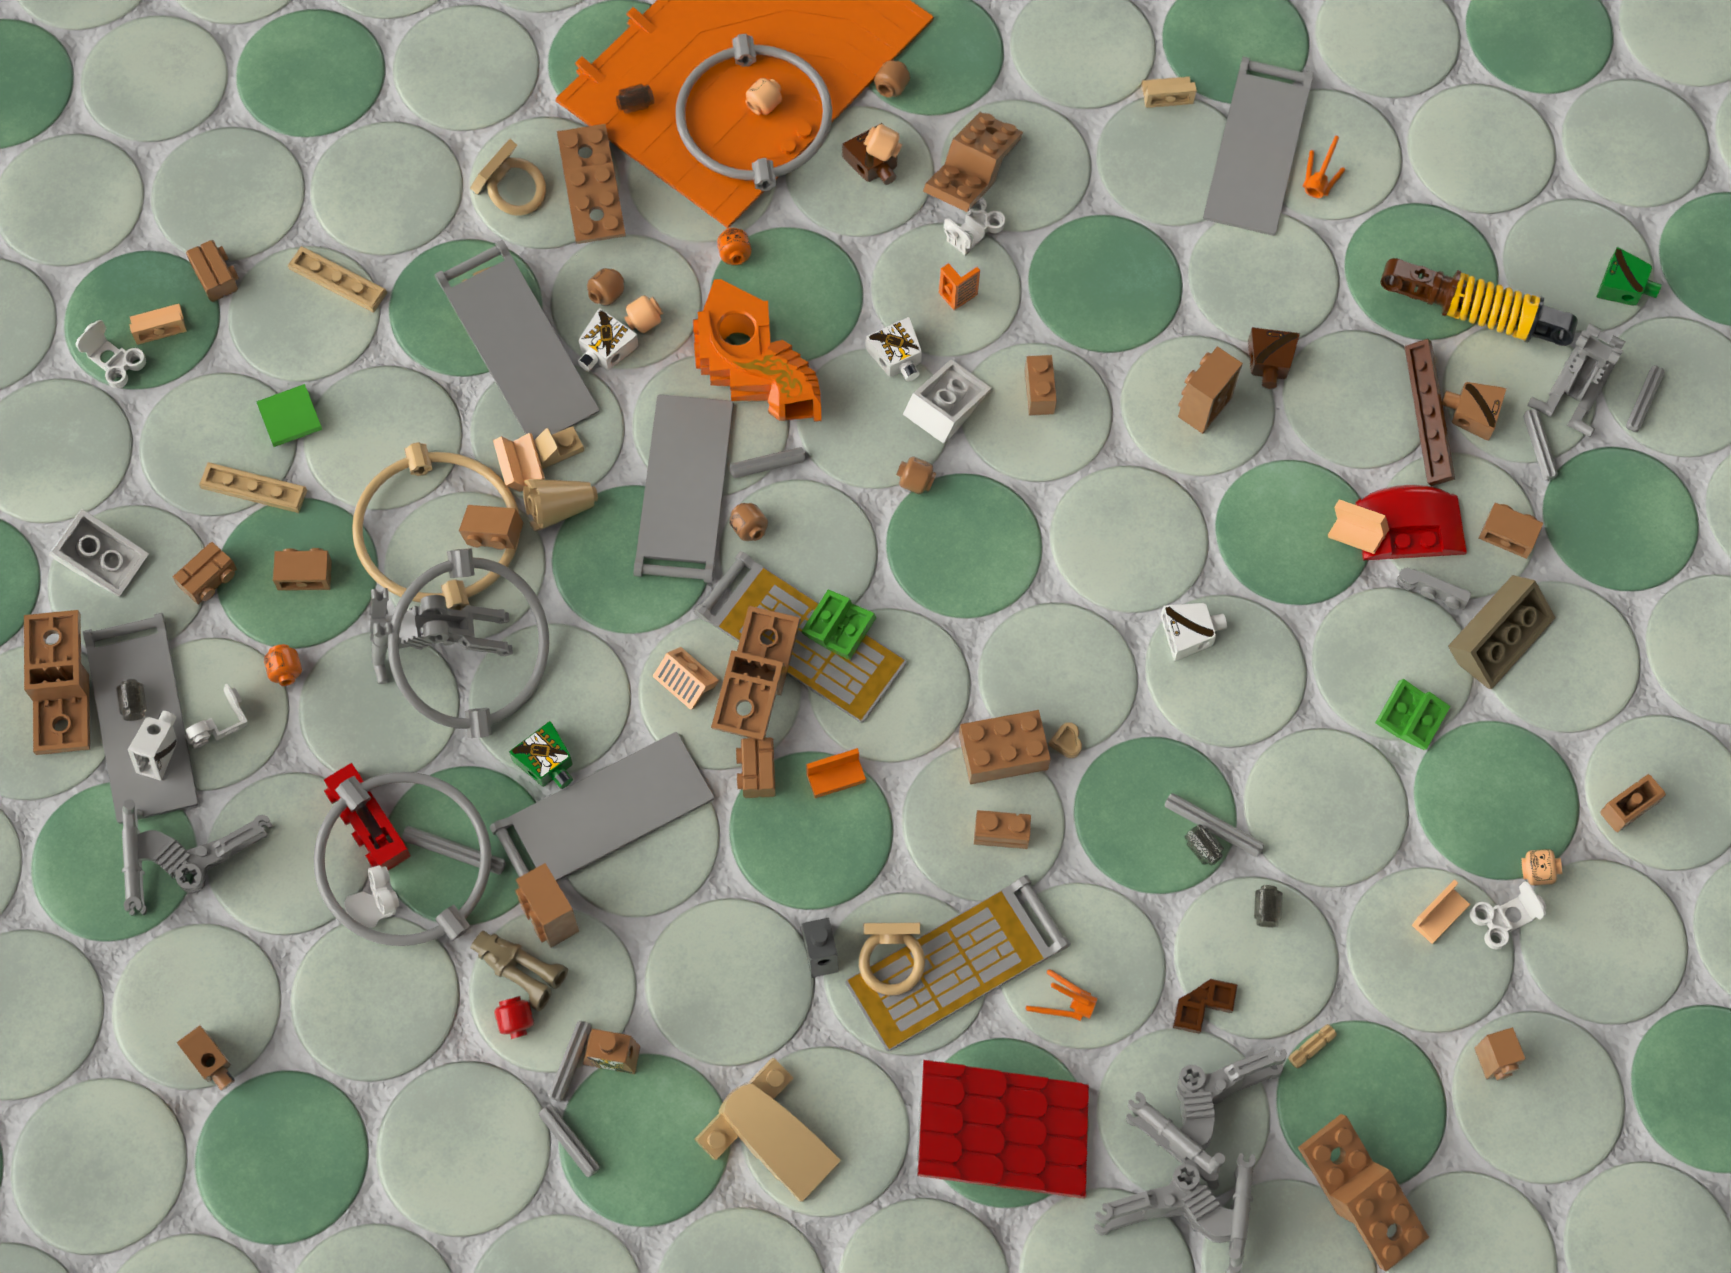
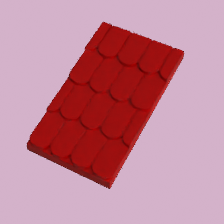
[917,1060,1089,1199]

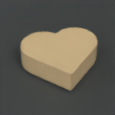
[1048,722,1082,758]

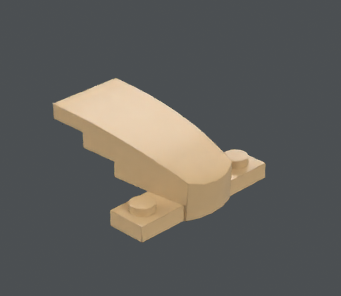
[694,1058,841,1202]

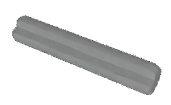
[1626,366,1664,432]
[1523,409,1558,481]
[730,447,805,478]
[549,1021,592,1102]
[539,1104,600,1177]

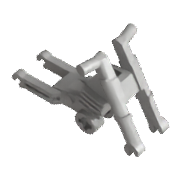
[1527,323,1626,437]
[369,588,513,684]
[122,799,272,916]
[1126,1047,1287,1190]
[1094,1153,1256,1273]

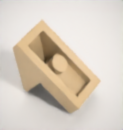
[534,426,584,469]

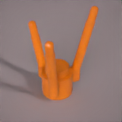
[1302,136,1345,198]
[1025,969,1097,1021]

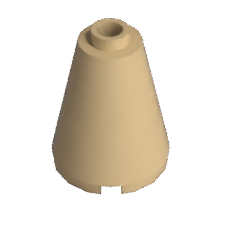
[523,479,598,531]

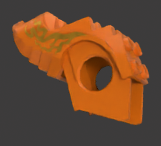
[693,279,822,422]

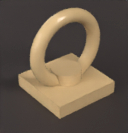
[470,139,546,216]
[859,923,925,995]

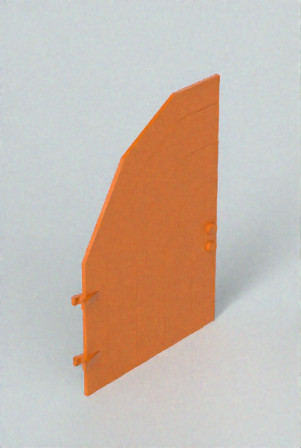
[555,0,934,228]

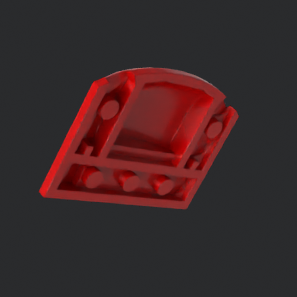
[1355,485,1467,561]

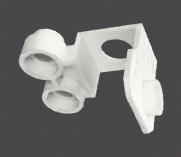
[944,197,1005,255]
[76,320,146,388]
[185,684,247,749]
[344,865,399,928]
[1470,881,1546,949]

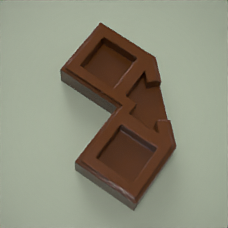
[1173,979,1238,1034]

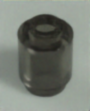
[616,84,654,114]
[116,679,147,721]
[1185,824,1224,866]
[1254,885,1283,927]

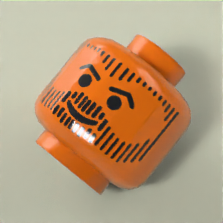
[717,228,752,265]
[264,644,302,686]

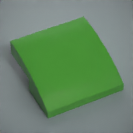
[256,384,323,447]
[801,589,876,660]
[1375,679,1451,750]

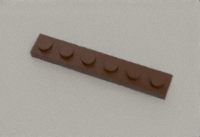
[1404,339,1455,487]

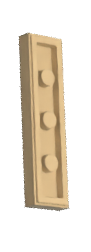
[288,246,387,313]
[199,462,307,513]

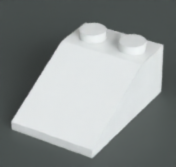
[903,360,991,444]
[49,509,149,597]

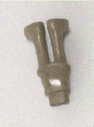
[470,930,568,1011]

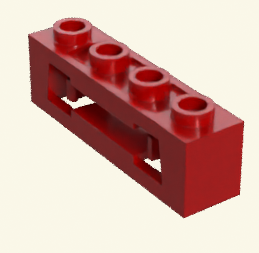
[324,762,411,871]

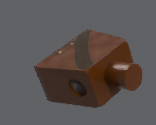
[842,123,898,185]
[1248,327,1300,389]

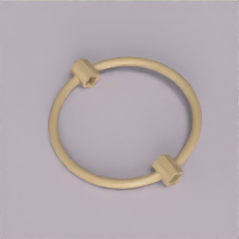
[352,442,520,610]

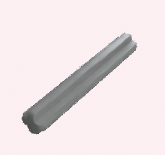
[1165,793,1264,857]
[402,826,506,875]

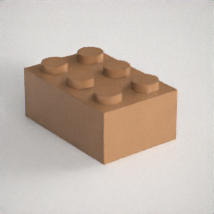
[1178,346,1243,434]
[959,710,1051,784]
[515,863,580,948]

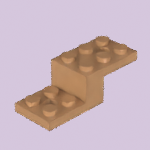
[923,112,1023,212]
[557,124,626,244]
[711,606,801,741]
[24,610,90,755]
[1298,1114,1429,1271]

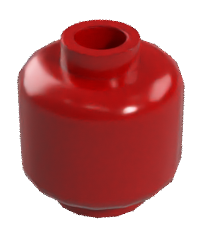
[494,996,534,1039]

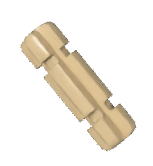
[1288,1024,1337,1068]

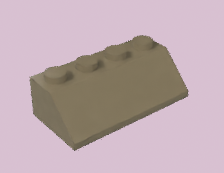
[1448,575,1556,689]

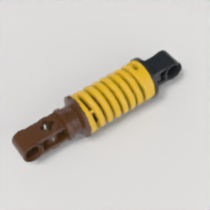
[1380,258,1578,346]

